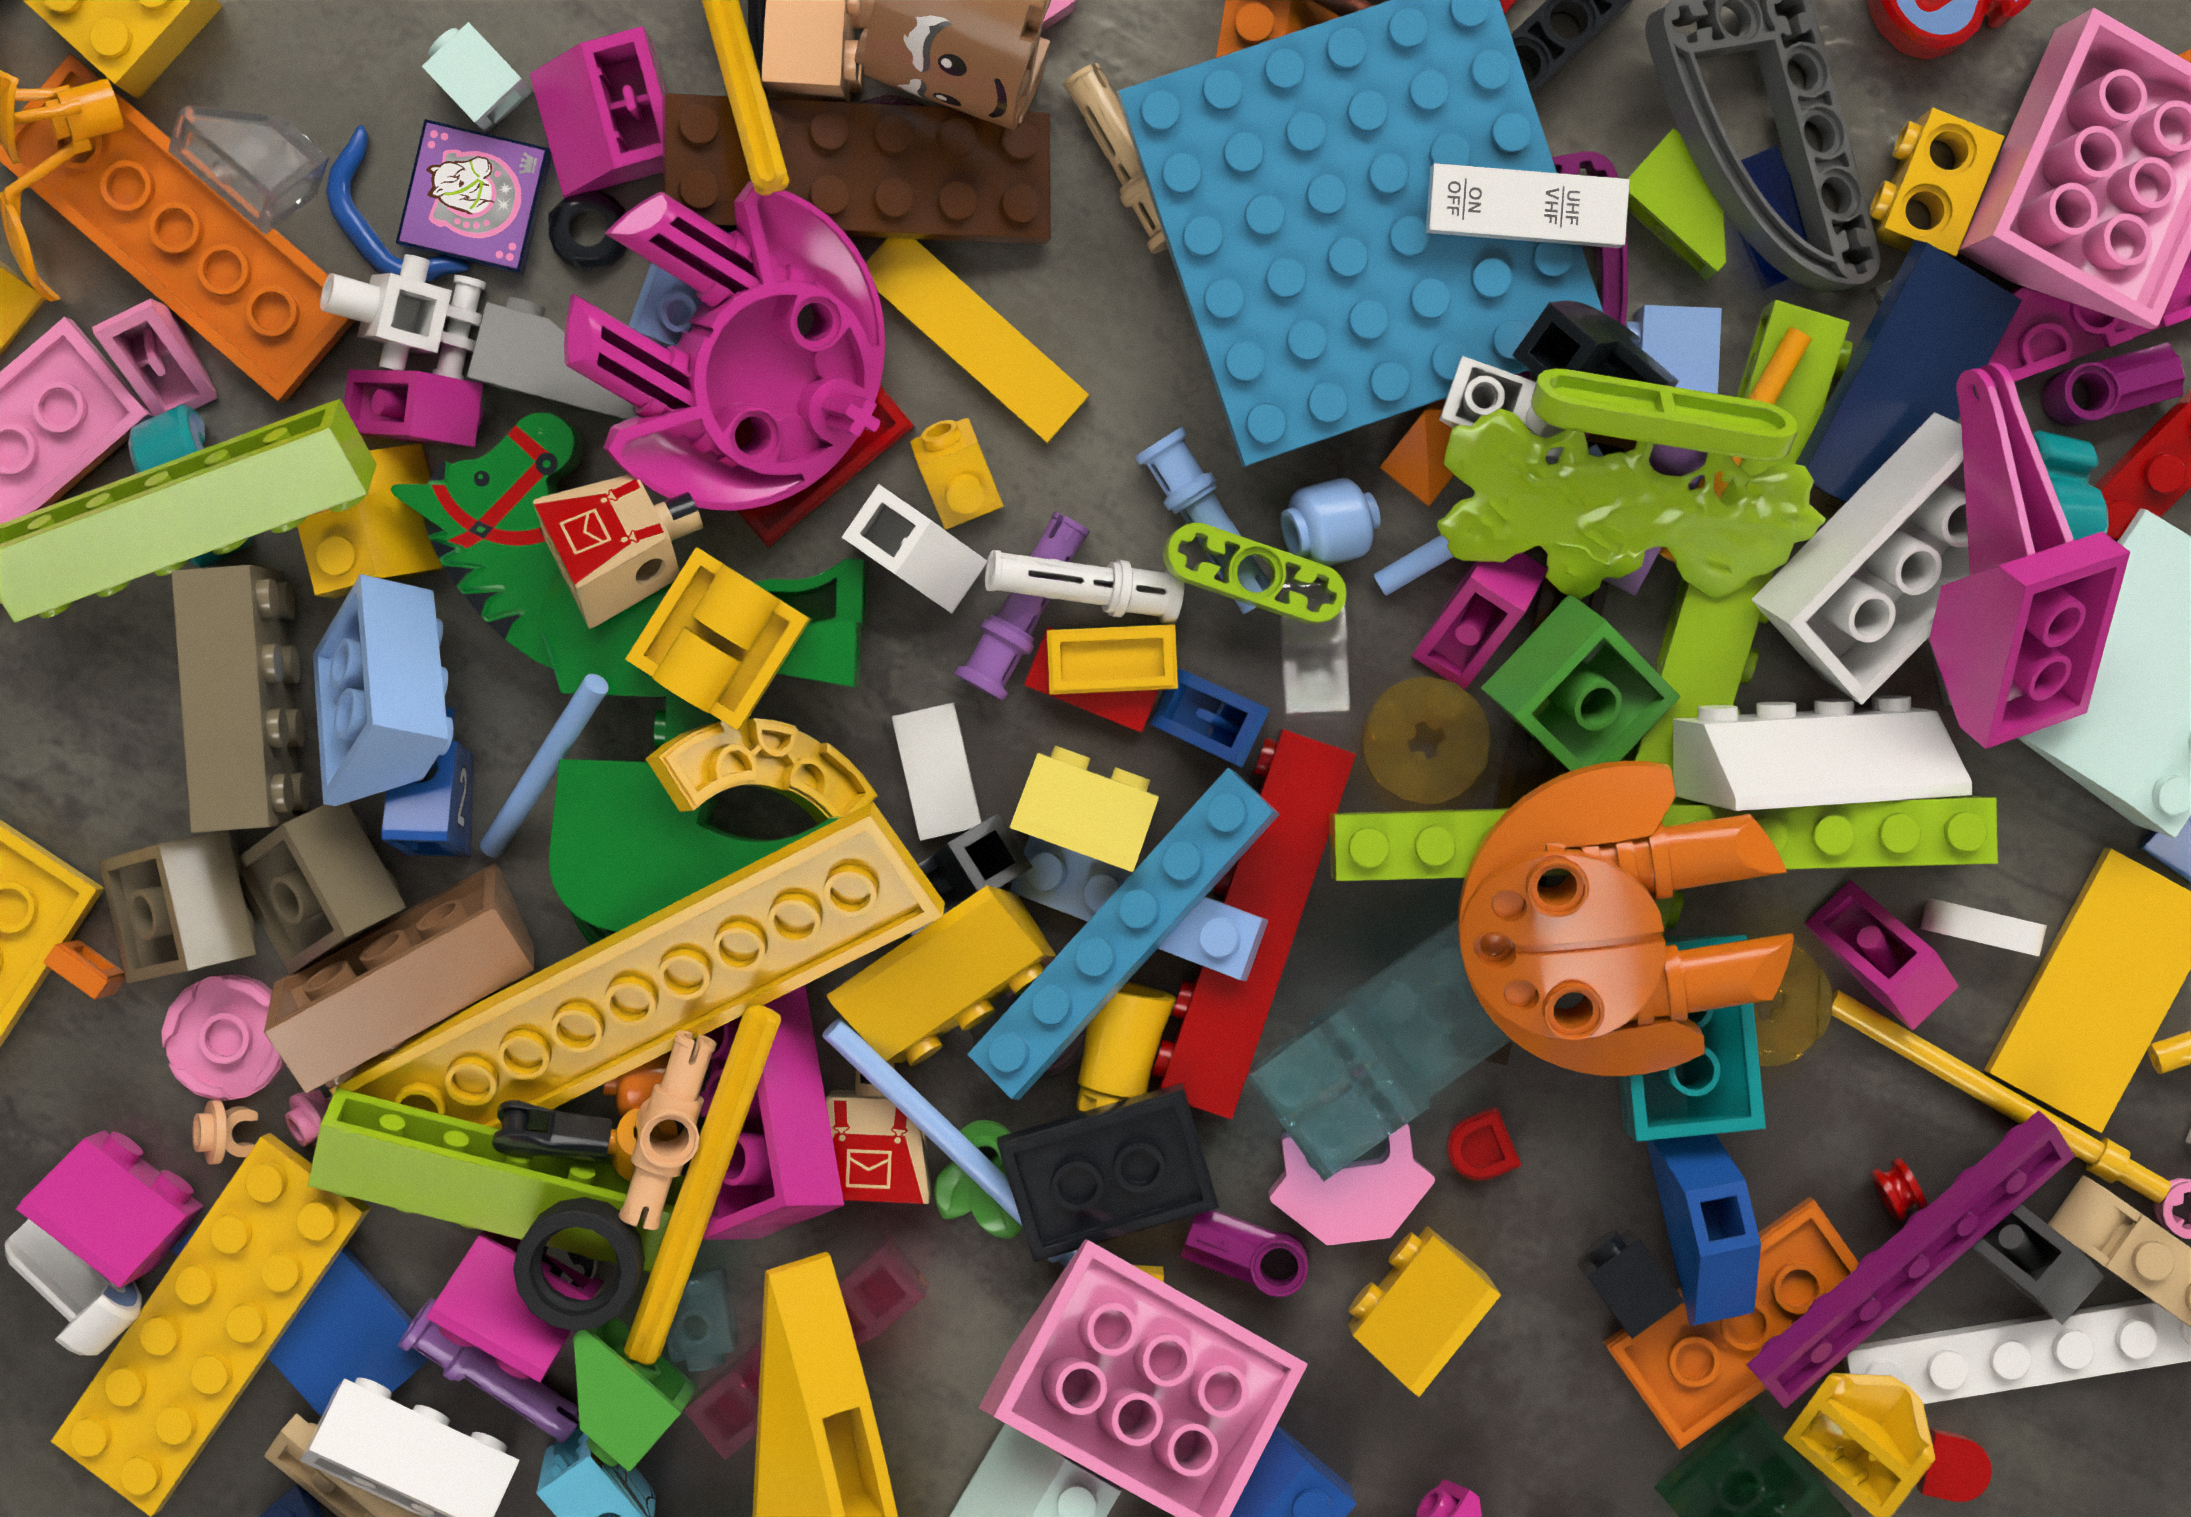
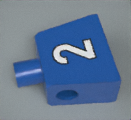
[381,707,474,858]

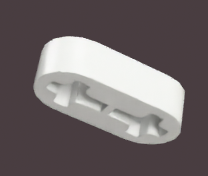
[1920,898,2047,957]

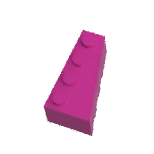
[701,985,844,1240]

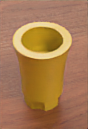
[1076,982,1177,1111]

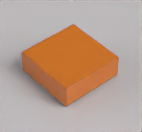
[42,939,126,1000]

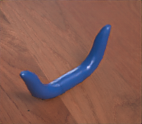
[326,125,469,282]

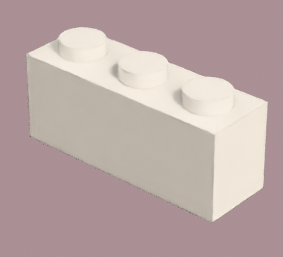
[300,1378,520,1517]

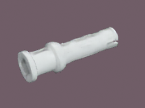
[985,550,1184,625]

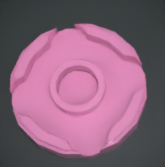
[161,973,286,1101]

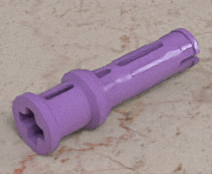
[954,511,1090,702]
[398,1297,579,1444]

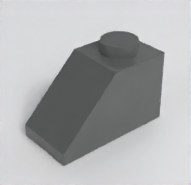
[1971,1204,2104,1325]

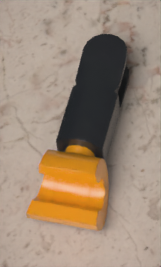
[492,1100,678,1182]

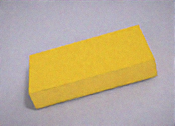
[1047,624,1178,695]

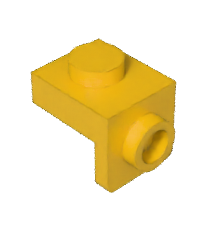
[910,418,1004,530]

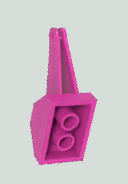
[1929,363,2130,749]

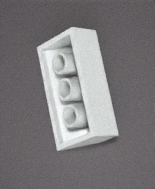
[1673,695,1972,811]

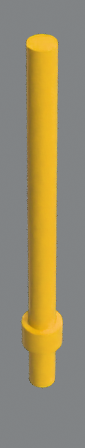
[1825,989,2171,1204]

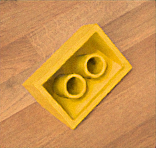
[826,885,1057,1066]

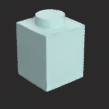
[422,22,533,134]

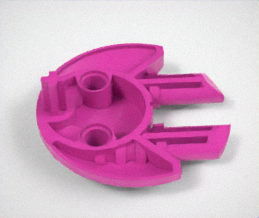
[564,181,885,511]

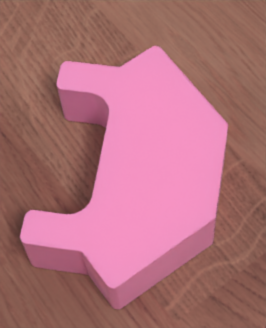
[1268,1119,1435,1245]

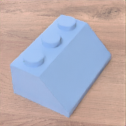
[313,574,454,806]

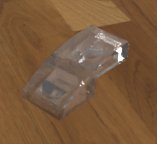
[1279,583,1350,722]

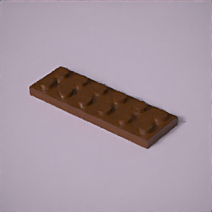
[662,93,1051,244]

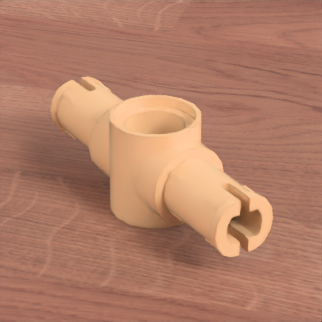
[618,1030,717,1230]

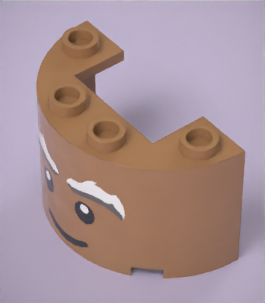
[854,0,1051,131]

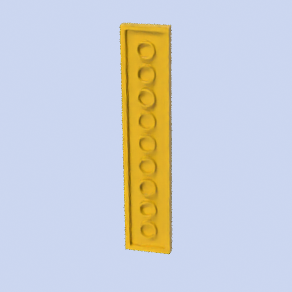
[329,802,945,1129]

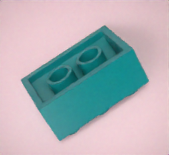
[1618,934,1766,1142]

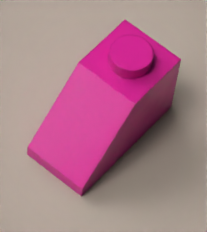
[344,369,483,447]
[1411,553,1548,691]
[1805,880,1959,1031]

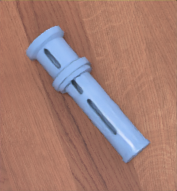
[1135,426,1270,614]

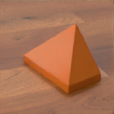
[1379,399,1454,507]

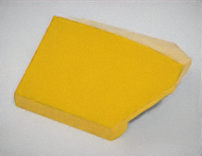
[1783,1373,1936,1517]

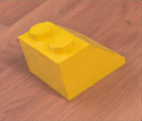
[297,443,445,598]
[1348,1226,1501,1397]

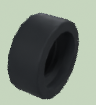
[513,1197,645,1331]

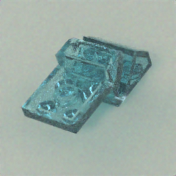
[1247,917,1512,1181]

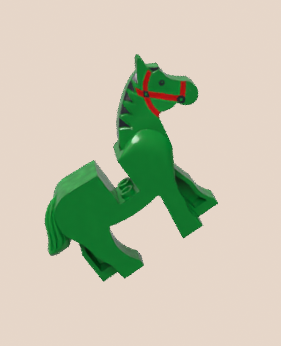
[391,413,868,945]

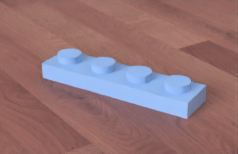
[1009,835,1269,981]

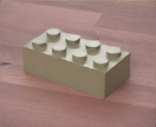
[171,565,310,833]

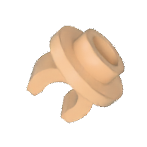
[192,1100,258,1165]

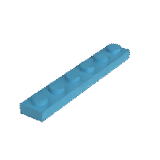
[967,768,1280,1100]

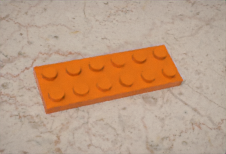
[0,53,356,404]

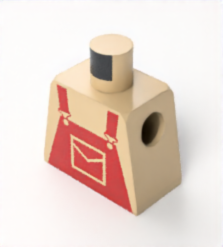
[532,474,703,629]
[826,1062,932,1204]

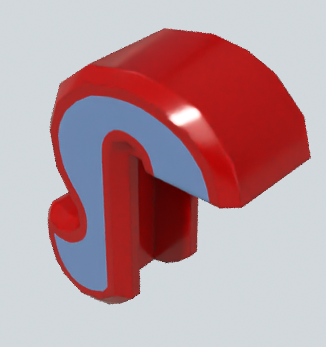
[1866,0,2032,60]

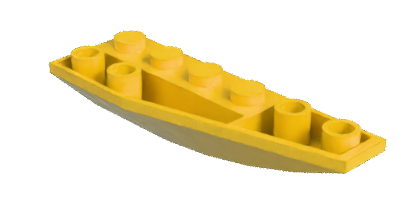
[752,1251,898,1517]

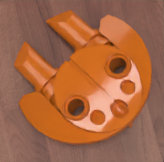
[1457,761,1794,1076]

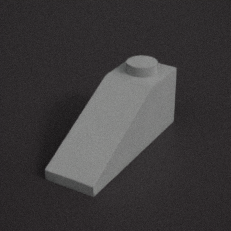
[467,297,637,422]

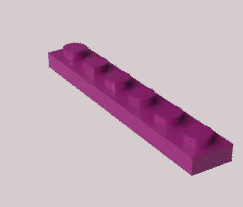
[1746,1110,2075,1409]

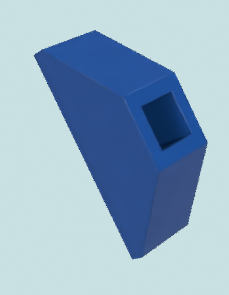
[1646,1134,1761,1326]

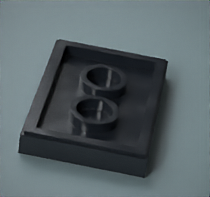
[997,1083,1219,1262]

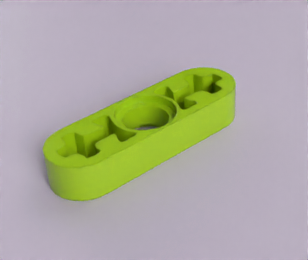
[1163,523,1346,624]

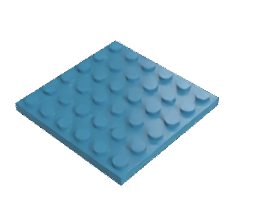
[1116,0,1603,468]

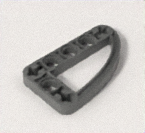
[1645,0,1881,293]

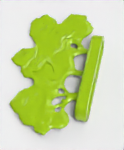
[1437,368,1826,600]

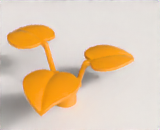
[0,70,124,302]

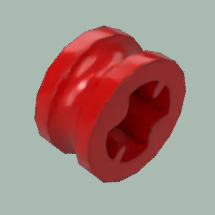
[1870,1157,1928,1223]

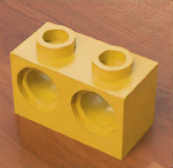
[1869,108,2005,258]

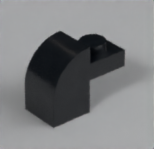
[1512,300,1679,387]
[901,813,1033,941]

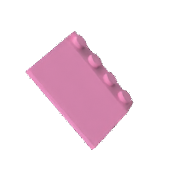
[1958,8,2191,329]
[978,1239,1308,1517]

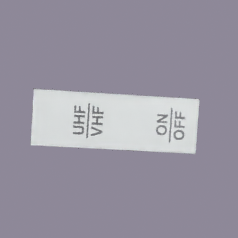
[1426,163,1630,248]

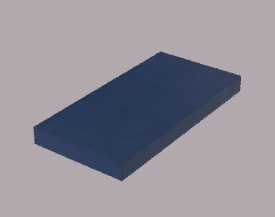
[1795,240,2022,504]

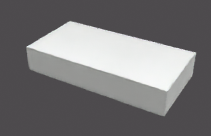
[892,702,982,841]

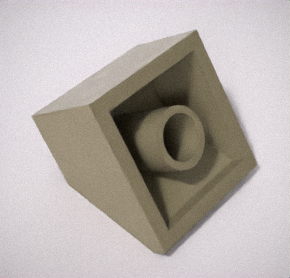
[239,803,407,975]
[99,830,257,984]

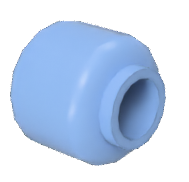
[1280,478,1381,567]

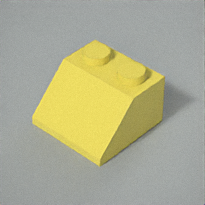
[1009,745,1159,872]

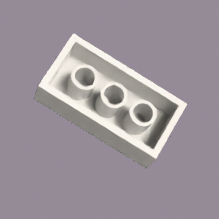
[1751,412,1970,705]

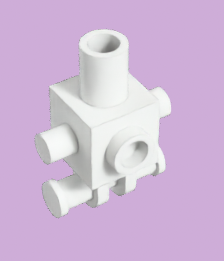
[320,254,486,380]

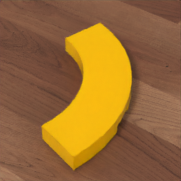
[646,718,878,825]

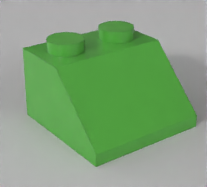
[1481,594,1681,772]
[573,1316,698,1472]

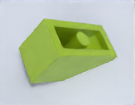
[1627,128,1726,281]

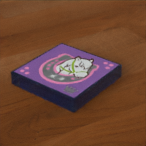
[396,119,552,276]

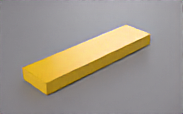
[866,238,1090,444]

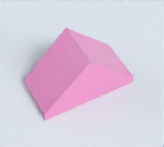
[92,298,218,416]

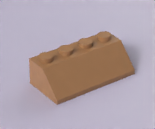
[264,862,534,1094]

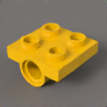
[625,547,811,731]

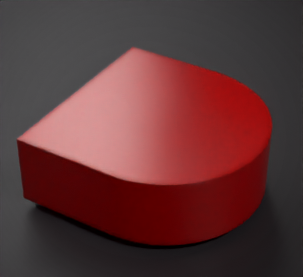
[1446,1105,1522,1180]
[1917,1428,1992,1502]

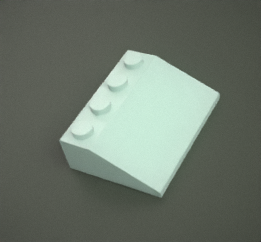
[2018,509,2191,838]

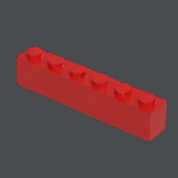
[1151,729,1356,1120]

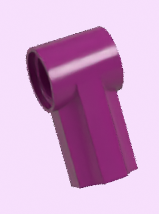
[2042,342,2186,427]
[1180,1209,1308,1297]

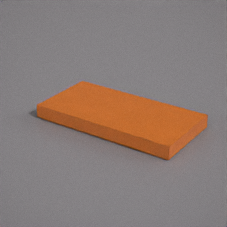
[1603,1197,1859,1450]

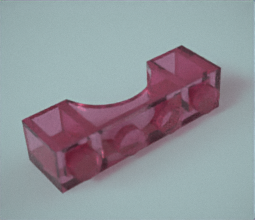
[683,1235,930,1460]

